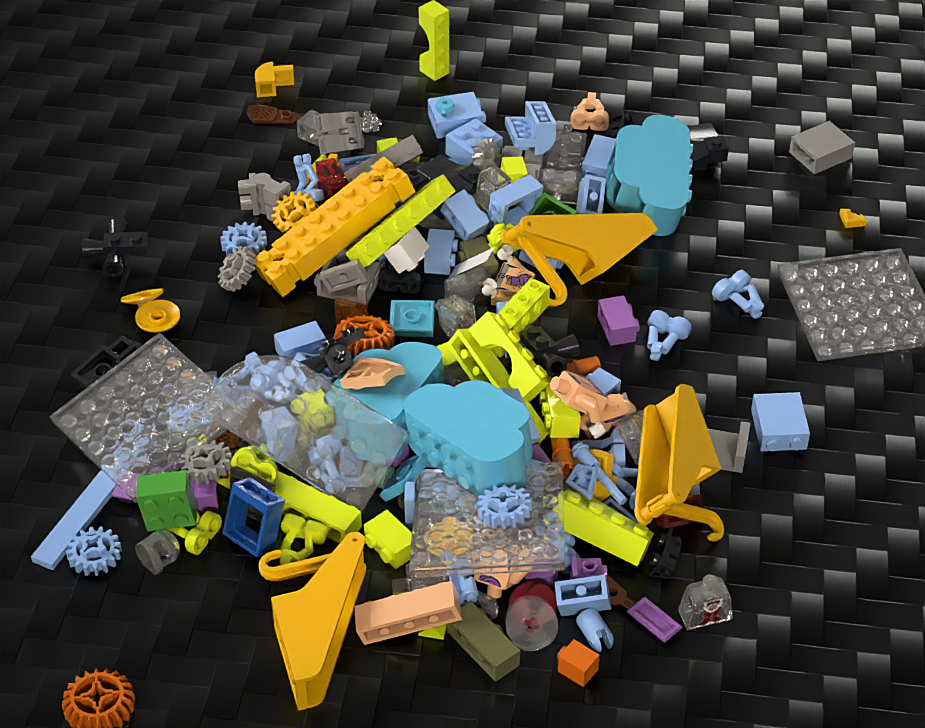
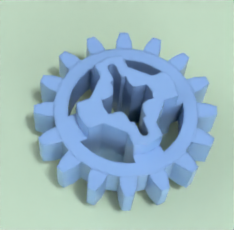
[220,222,267,256]
[476,484,532,529]
[66,527,122,576]

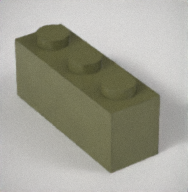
[447,601,521,682]

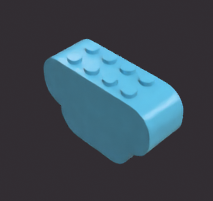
[606,115,693,236]
[331,342,444,462]
[403,380,533,496]

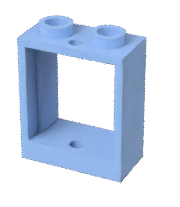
[488,174,543,230]

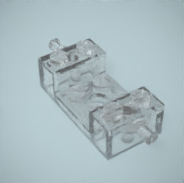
[538,123,587,204]

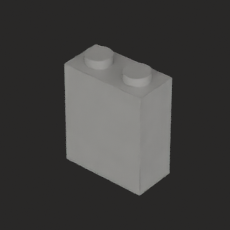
[789,121,855,174]

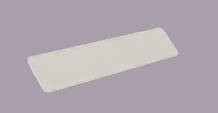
[449,248,494,278]

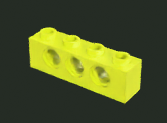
[492,278,550,358]

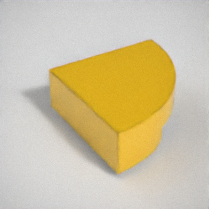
[839,209,867,228]

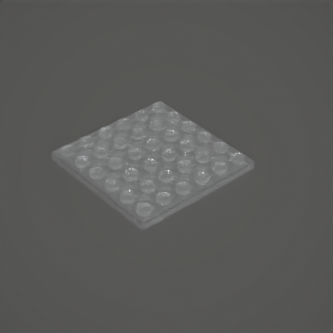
[777,248,925,361]
[49,333,247,503]
[409,462,565,578]

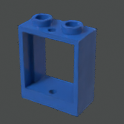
[222,477,285,557]

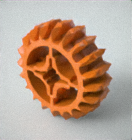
[334,315,395,358]
[62,668,135,728]

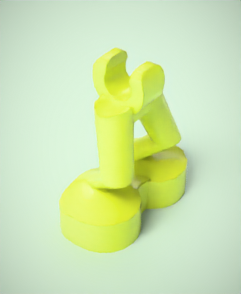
[231,443,278,484]
[166,511,222,555]
[279,514,329,565]

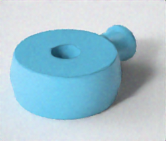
[436,97,454,118]

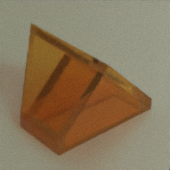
[335,299,370,325]

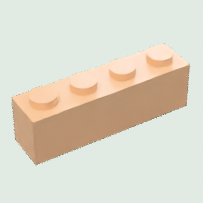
[354,581,462,645]

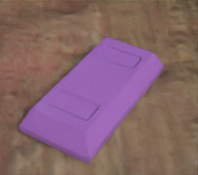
[627,597,682,643]

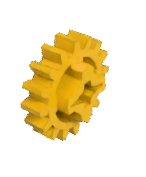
[271,191,317,233]

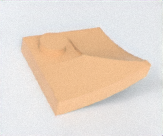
[340,357,406,390]

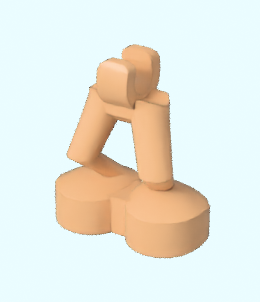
[570,92,609,131]

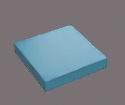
[389,300,435,337]
[380,455,429,502]

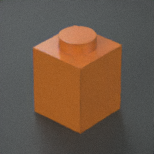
[557,639,600,687]

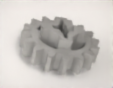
[472,138,503,183]
[218,246,257,292]
[179,440,232,485]

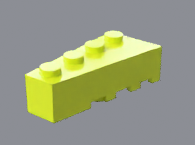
[550,486,654,566]

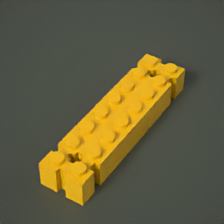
[254,156,415,297]

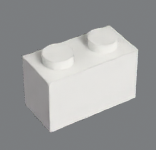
[383,227,430,273]

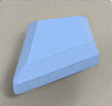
[566,463,599,500]

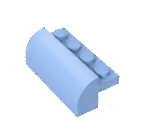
[505,101,557,155]

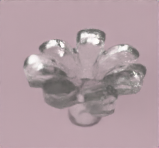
[361,111,382,132]

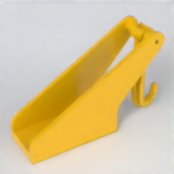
[501,213,658,307]
[634,384,724,541]
[259,532,366,711]

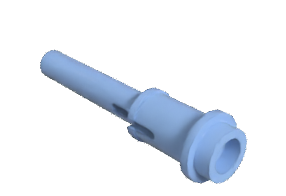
[571,442,627,505]

